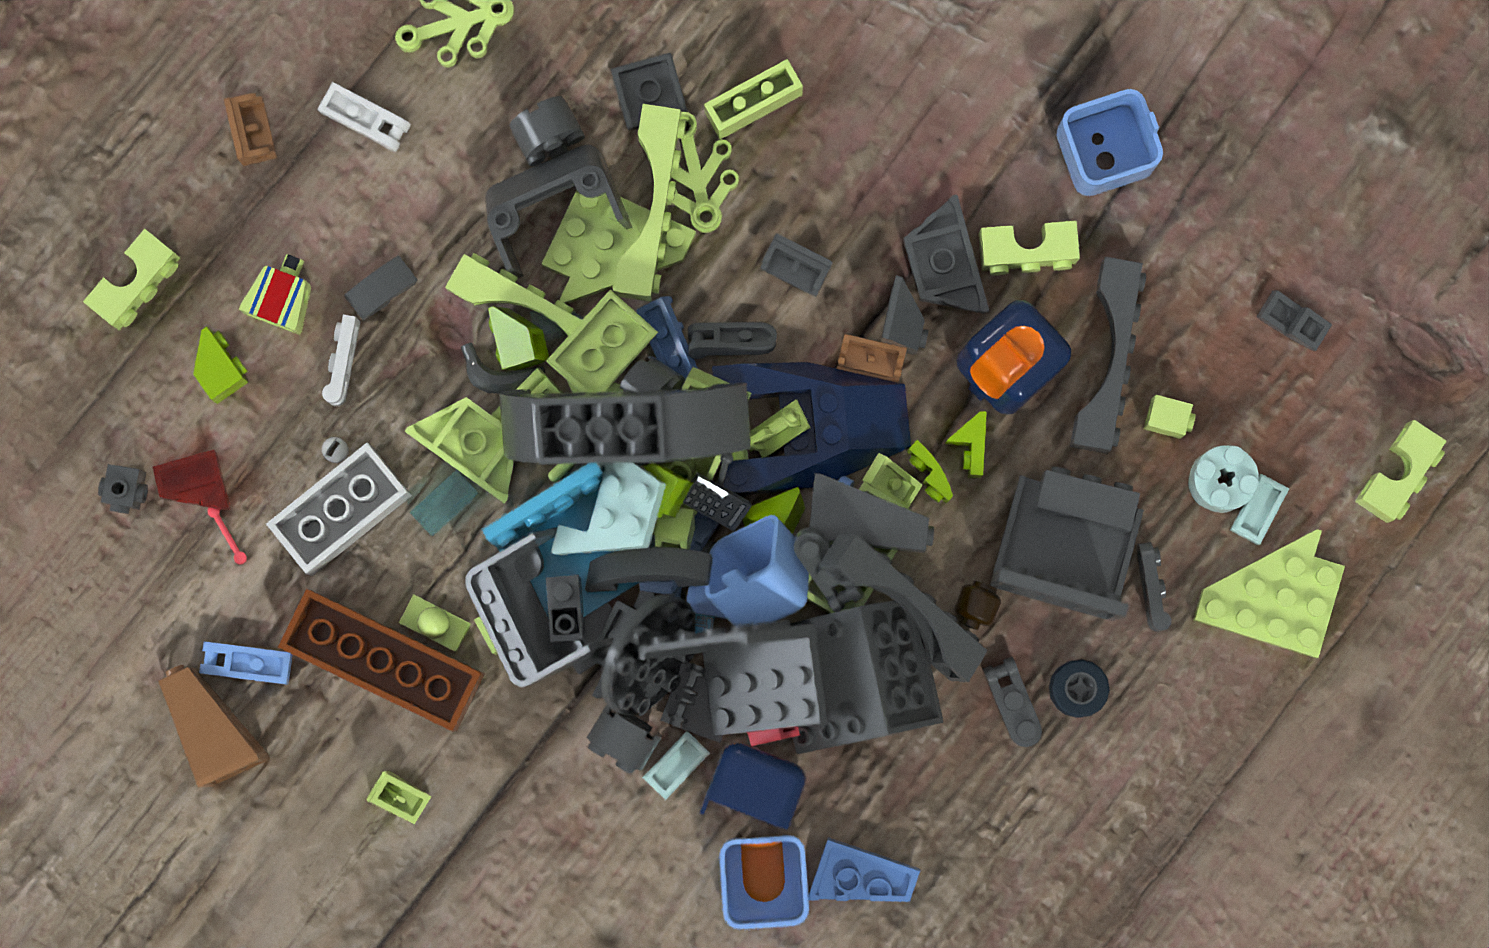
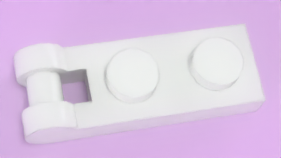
[318,82,411,152]
[322,315,360,406]

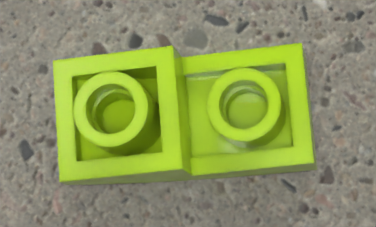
[907,440,953,504]

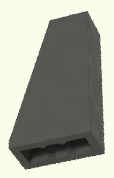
[809,474,934,553]

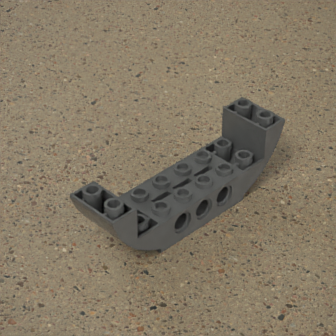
[499,383,751,464]

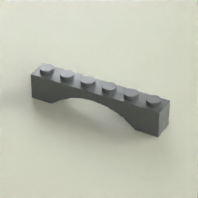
[1070,257,1146,454]
[818,533,987,682]

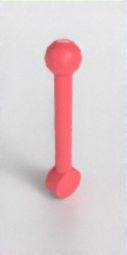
[207,505,247,565]

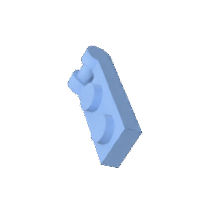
[199,641,293,685]

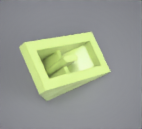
[366,771,431,824]

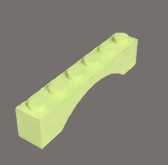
[613,104,686,302]
[445,253,586,336]

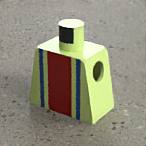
[239,254,311,335]

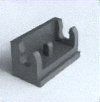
[760,233,833,297]

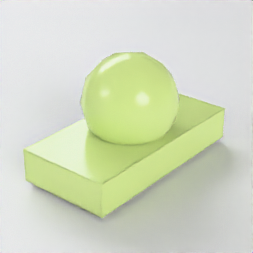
[399,594,471,652]

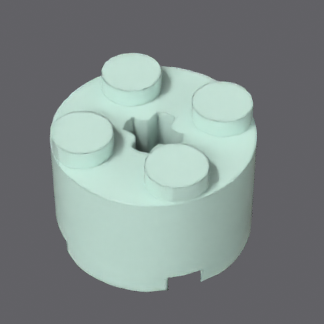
[1188,446,1259,513]

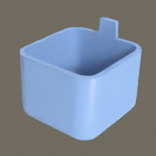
[1057,89,1163,196]
[705,515,809,626]

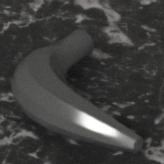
[461,343,545,394]

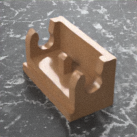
[224,93,277,166]
[837,334,907,383]

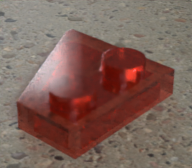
[152,449,231,511]

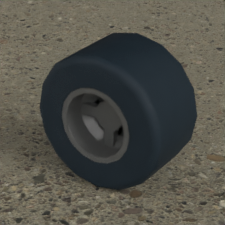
[1049,659,1110,718]

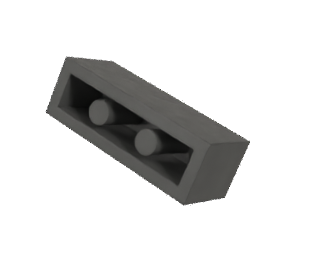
[1034,467,1140,533]

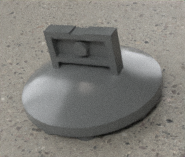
[589,594,696,716]

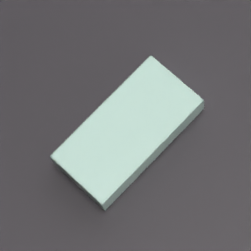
[1230,474,1289,545]
[642,731,710,800]

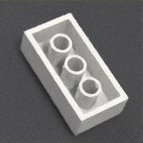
[266,443,412,576]

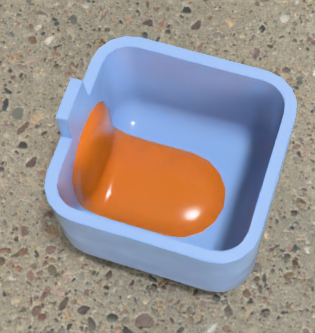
[720,834,809,929]

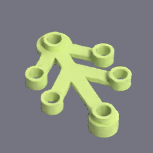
[396,0,514,67]
[667,112,739,233]

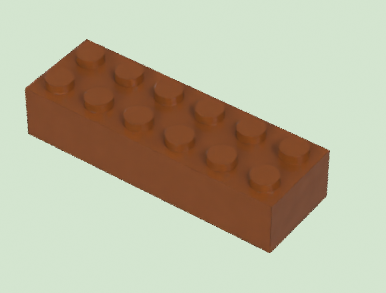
[278,589,485,732]

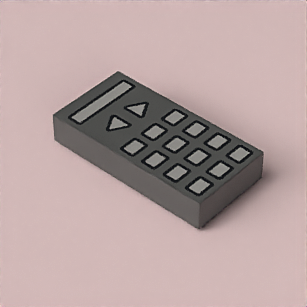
[683,472,752,531]

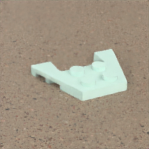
[551,462,666,556]

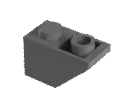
[546,575,584,643]

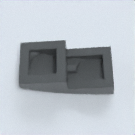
[344,255,417,321]
[1256,290,1332,351]

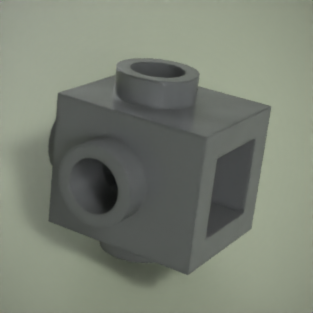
[98,464,148,514]

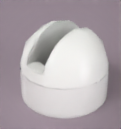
[322,437,349,463]

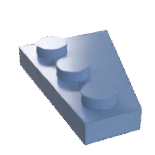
[808,837,920,902]

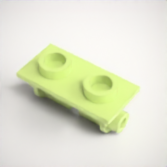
[748,400,811,458]

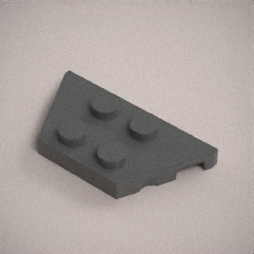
[903,194,989,314]

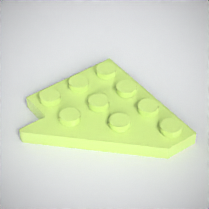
[542,190,696,304]
[1193,529,1345,658]

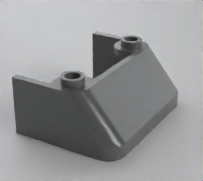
[485,144,633,278]
[465,527,614,687]

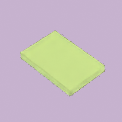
[546,290,658,393]

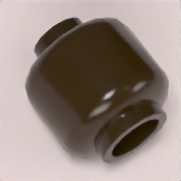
[954,580,1001,630]

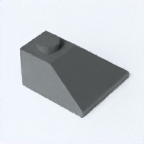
[880,276,929,355]

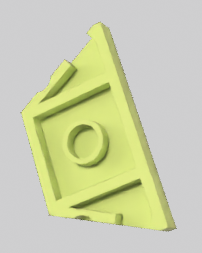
[404,397,514,504]

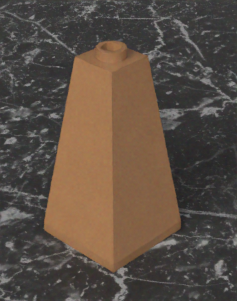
[159,664,270,788]

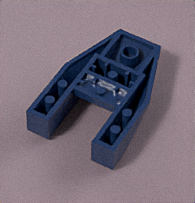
[712,362,911,496]

